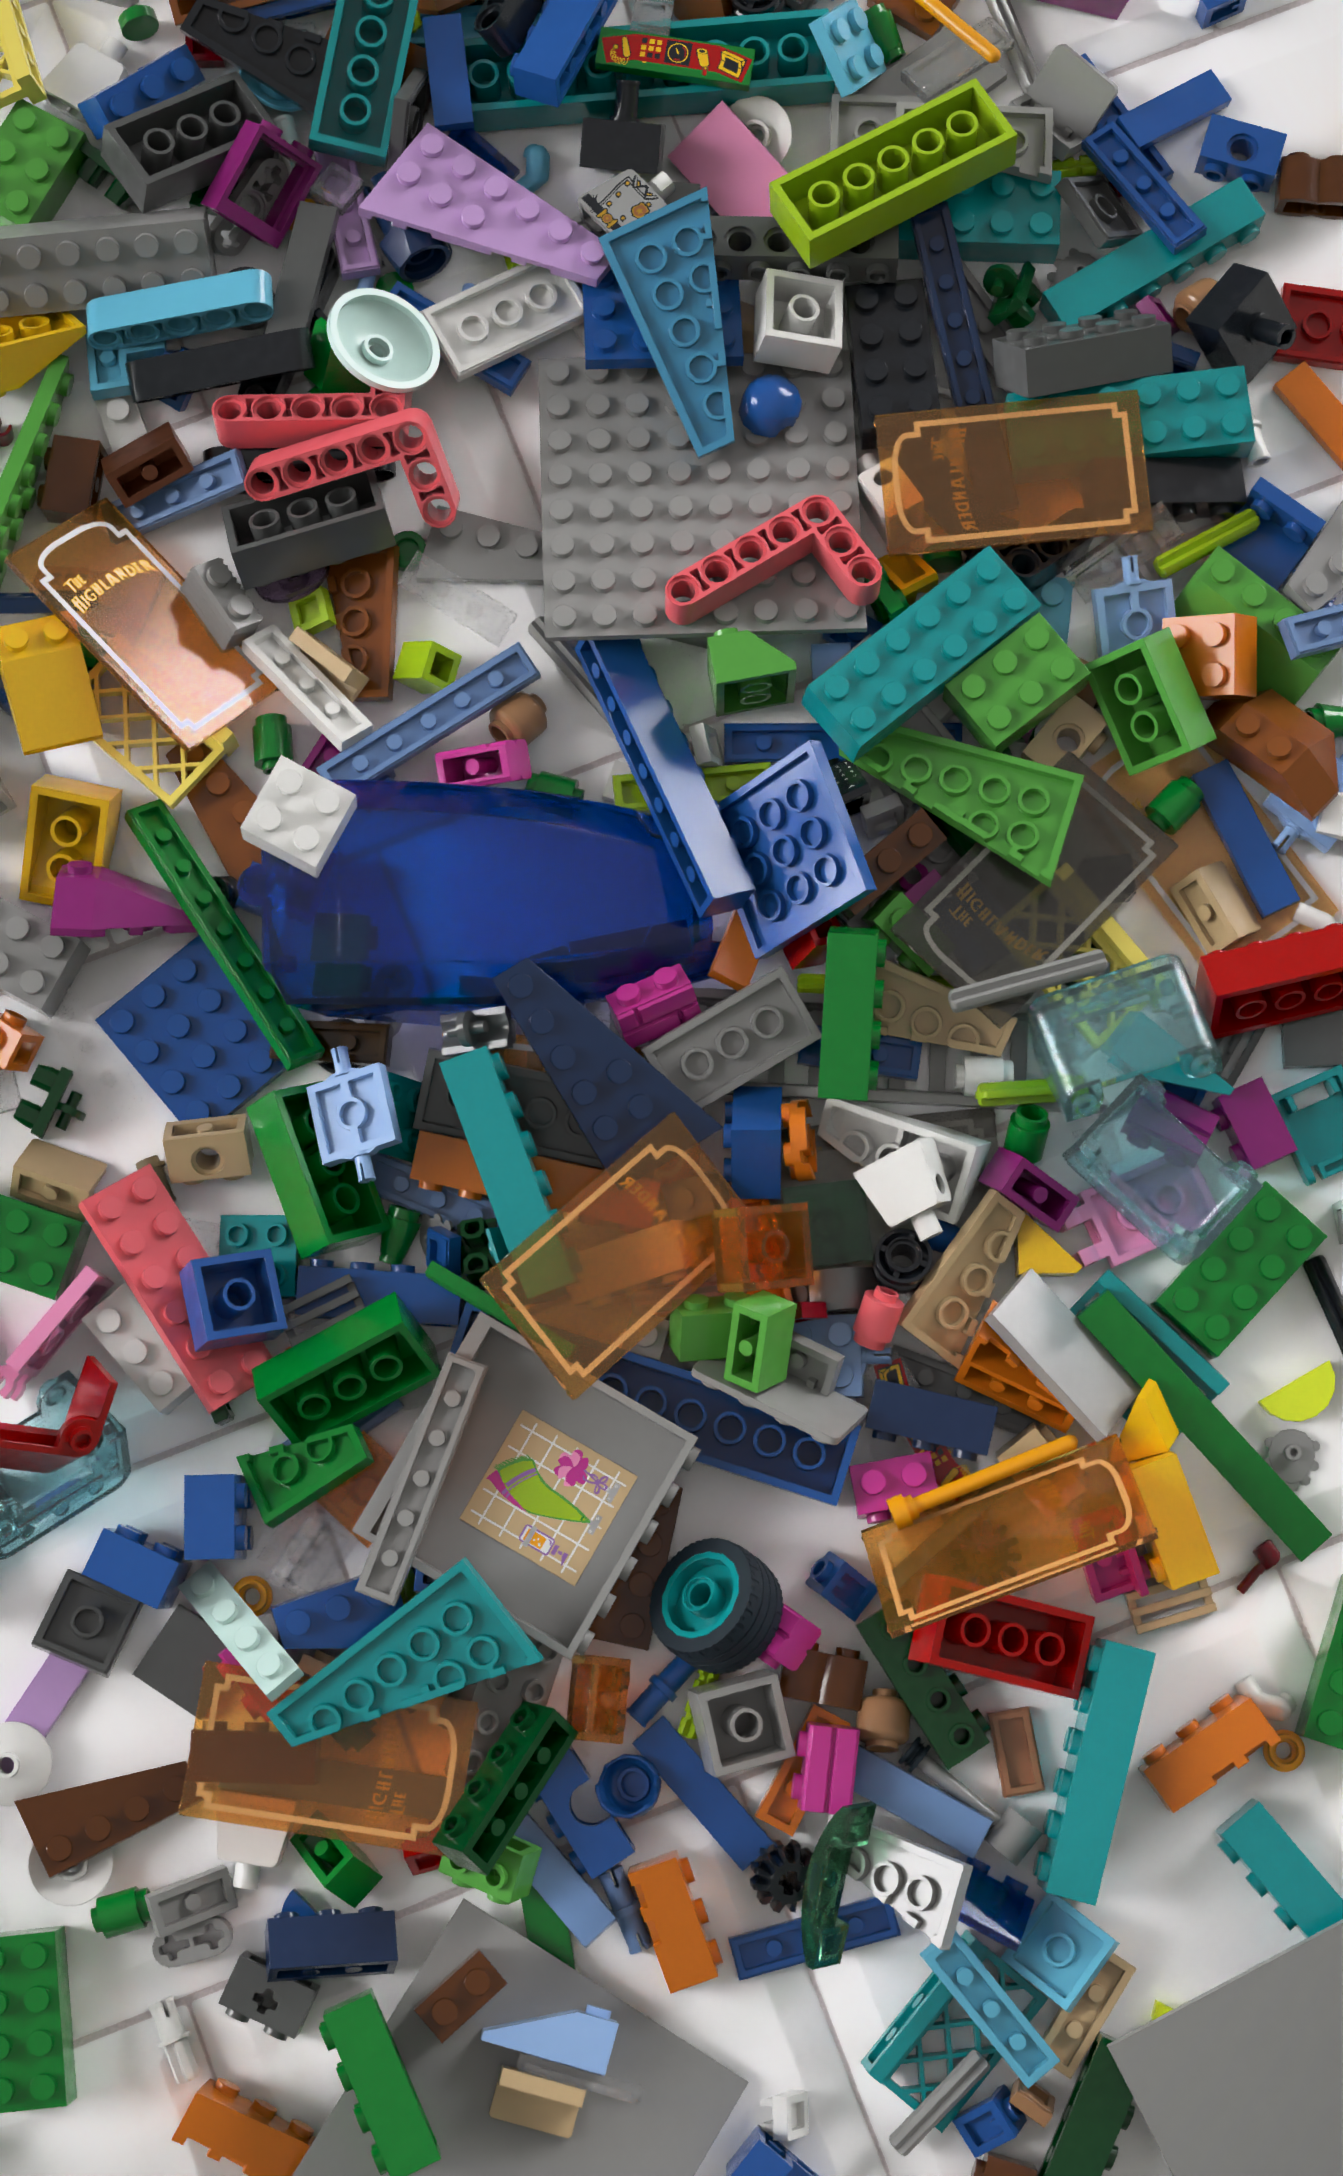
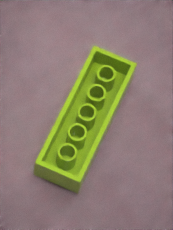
[769,78,1018,269]

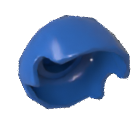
[738,374,803,438]
[595,1754,662,1819]

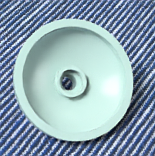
[327,288,440,393]

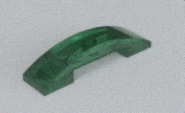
[801,1801,877,1970]

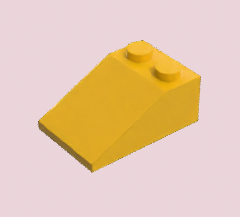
[0,311,87,398]
[0,612,103,756]
[19,774,123,906]

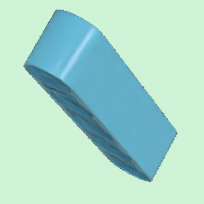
[86,269,274,351]

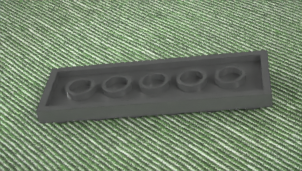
[413,1047,654,1179]

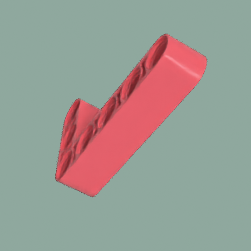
[211,387,413,449]
[244,408,460,528]
[665,495,882,625]

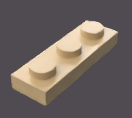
[1042,1953,1137,2079]

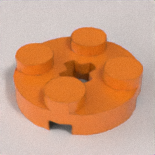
[781,1099,817,1182]

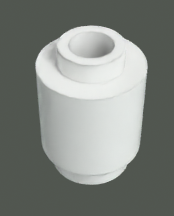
[954,1056,1014,1097]

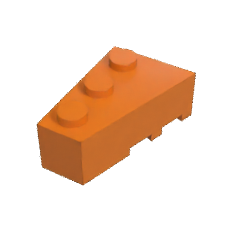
[1137,1693,1282,1813]

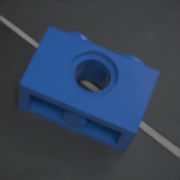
[1194,113,1287,193]

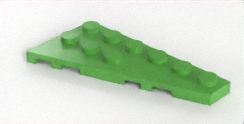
[0,354,74,588]
[839,726,1084,888]

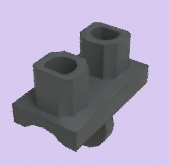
[440,1006,516,1057]

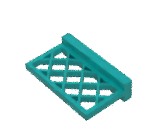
[1070,1268,1230,1437]
[861,1929,1048,2133]

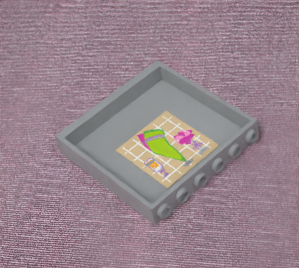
[352,1311,701,1660]

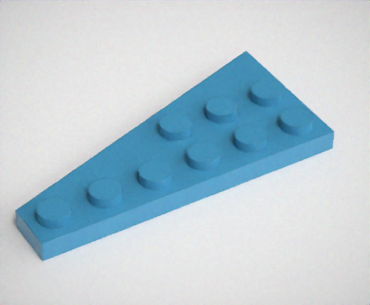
[598,186,735,459]

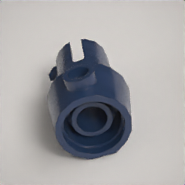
[363,170,452,283]

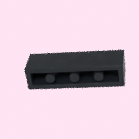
[1079,457,1247,523]

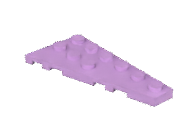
[358,123,611,287]

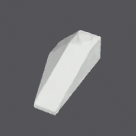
[817,1099,992,1224]

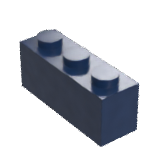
[865,1379,998,1462]
[264,1906,398,1982]

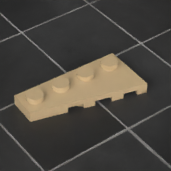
[874,959,1018,1057]
[898,1188,1026,1369]

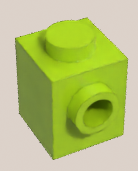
[392,641,462,694]

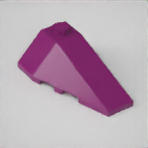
[50,860,197,938]

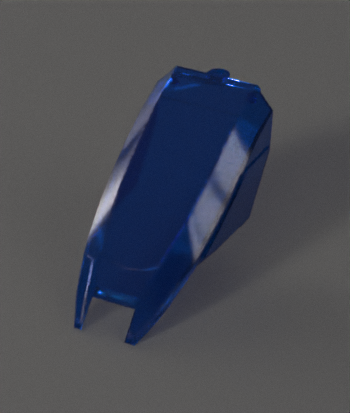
[237,780,721,1026]

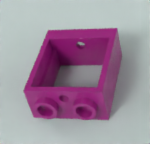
[201,119,323,249]

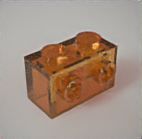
[566,1655,631,1744]

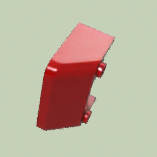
[0,1355,118,1473]

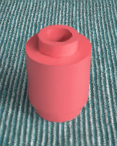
[852,1286,904,1351]

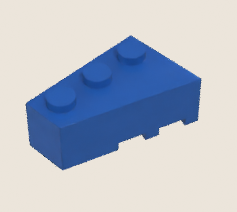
[270,1575,404,1649]

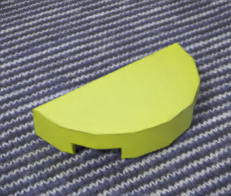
[1257,1360,1335,1422]

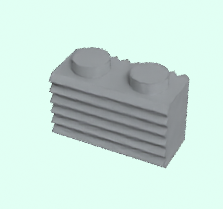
[177,557,263,655]

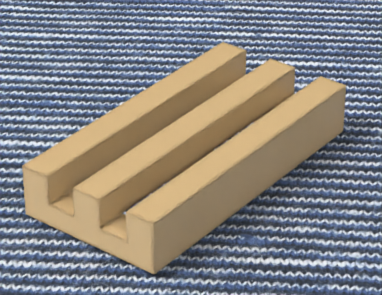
[1124,1578,1218,1634]

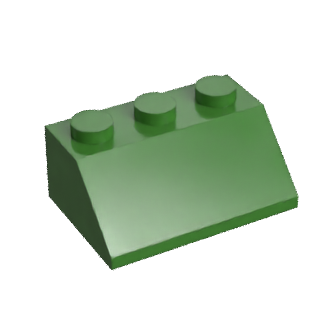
[707,628,797,717]

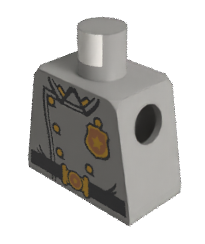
[577,169,676,237]

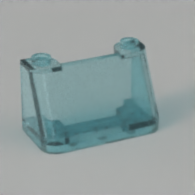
[1027,954,1223,1123]
[1062,1073,1263,1266]
[0,1370,131,1560]

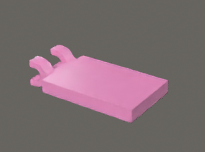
[667,100,788,217]
[1060,1155,1223,1270]
[0,1265,114,1401]

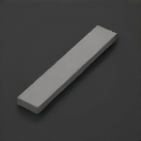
[355,1351,488,1606]

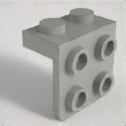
[1008,44,1118,161]

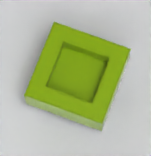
[287,585,337,635]

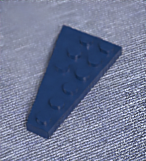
[491,957,723,1191]

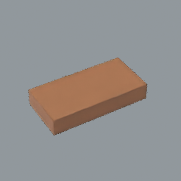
[987,1706,1045,1798]

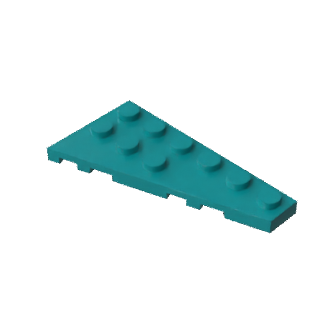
[266,1556,544,1747]

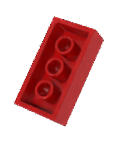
[1192,923,1343,1041]
[908,1576,1095,1700]

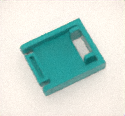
[1271,1064,1343,1186]

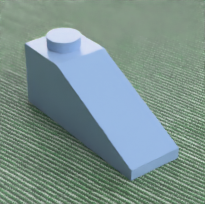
[480,2004,619,2076]

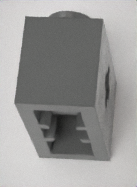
[218,1950,321,2041]

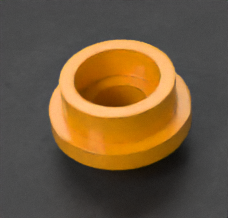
[233,1576,273,1617]
[1262,1729,1305,1772]

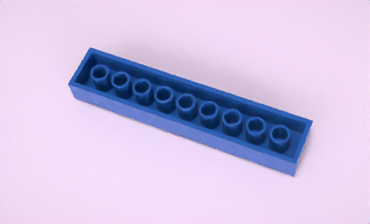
[450,1302,861,1507]

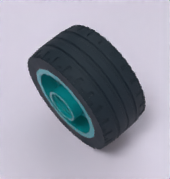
[649,1538,783,1674]

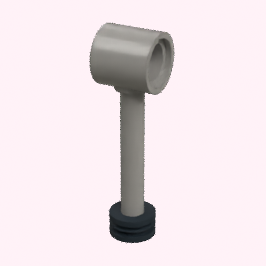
[898,1736,1043,1867]

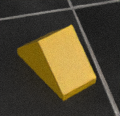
[878,544,939,607]
[1014,1210,1082,1278]
[1109,1378,1179,1465]

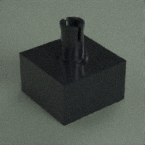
[579,79,666,174]
[1185,263,1297,384]

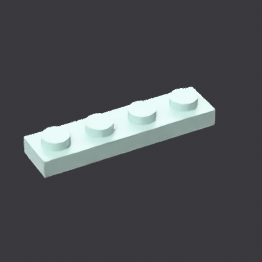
[178,1560,305,1702]

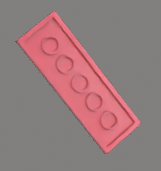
[78,1164,273,1414]

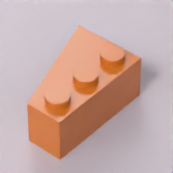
[954,1299,1075,1434]
[627,1849,724,1994]
[171,2078,316,2176]

